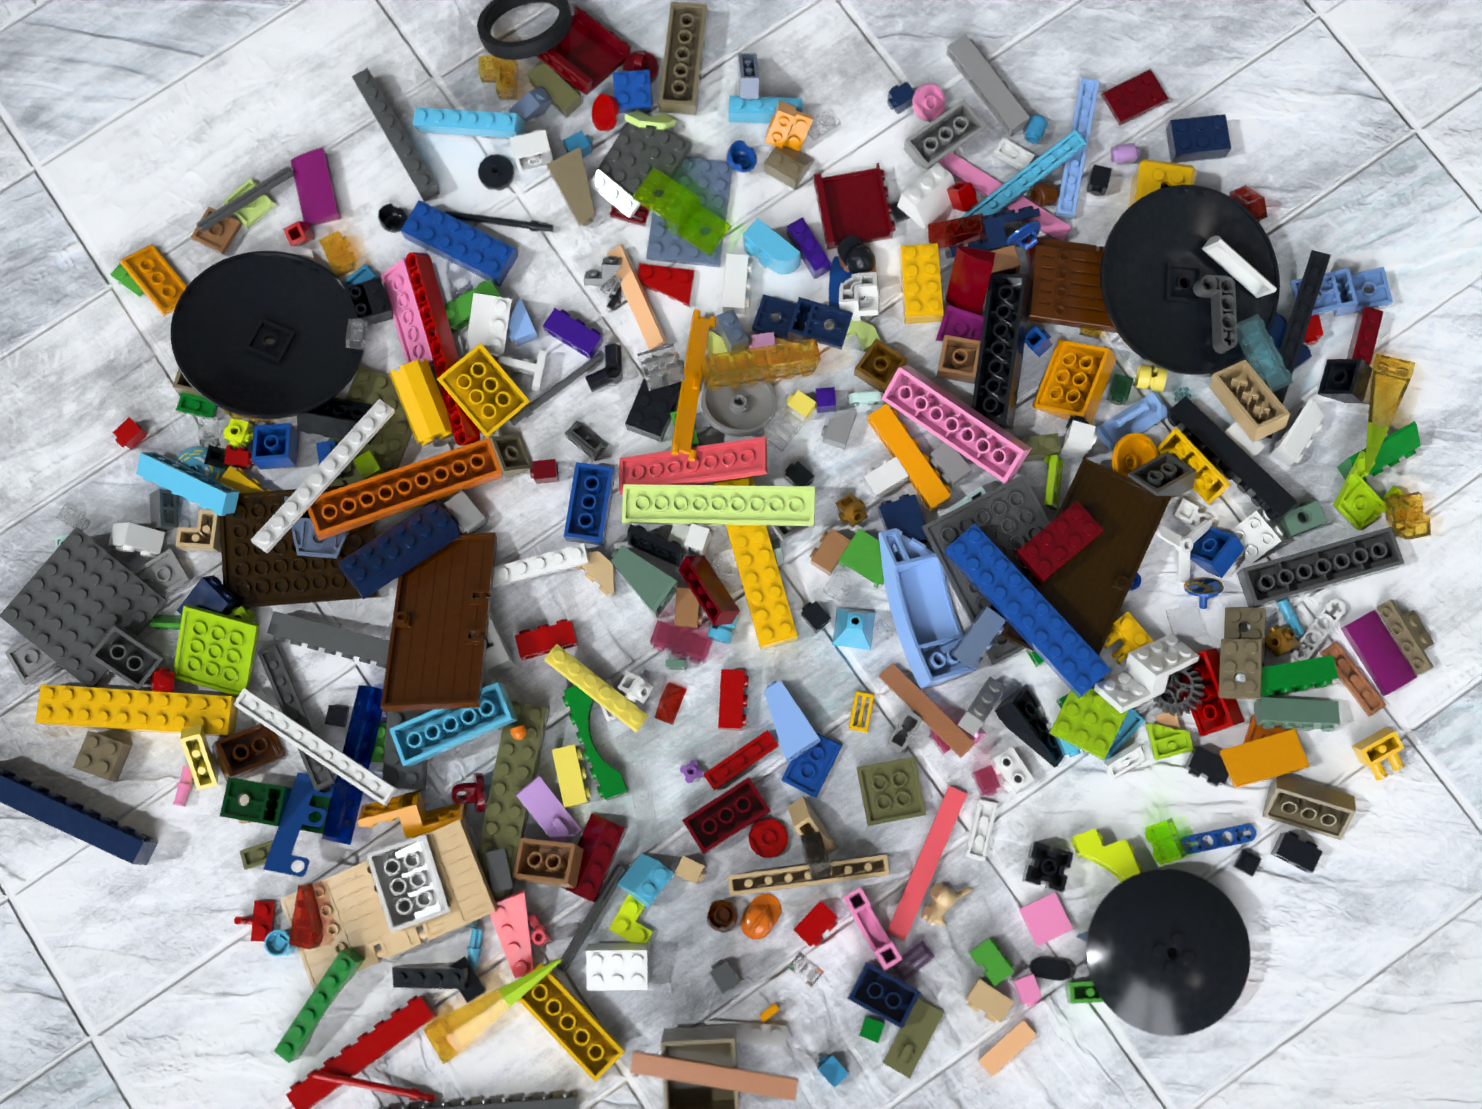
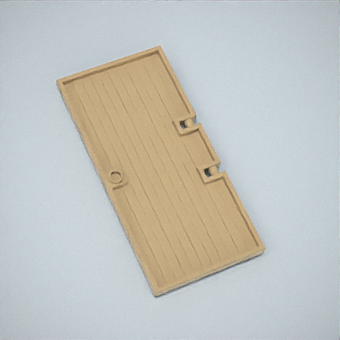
[280,819,498,991]

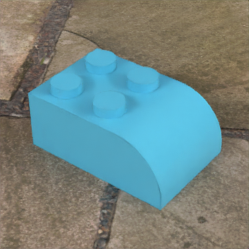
[743,218,800,275]

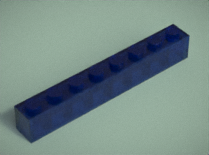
[321,685,383,845]

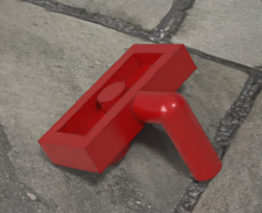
[234,901,276,942]

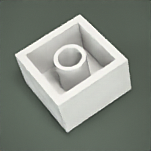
[510,129,554,173]

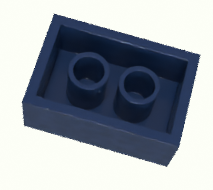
[1166,114,1231,163]
[847,962,921,1029]

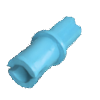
[1276,599,1305,637]
[467,928,483,969]

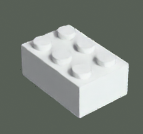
[586,943,650,990]

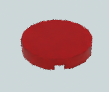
[591,94,619,131]
[749,818,788,858]

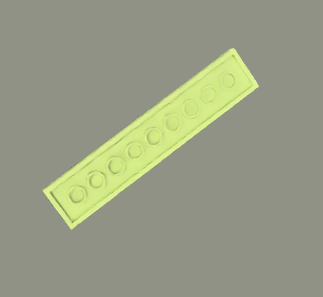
[622,484,816,526]

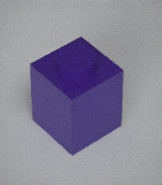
[815,387,836,413]

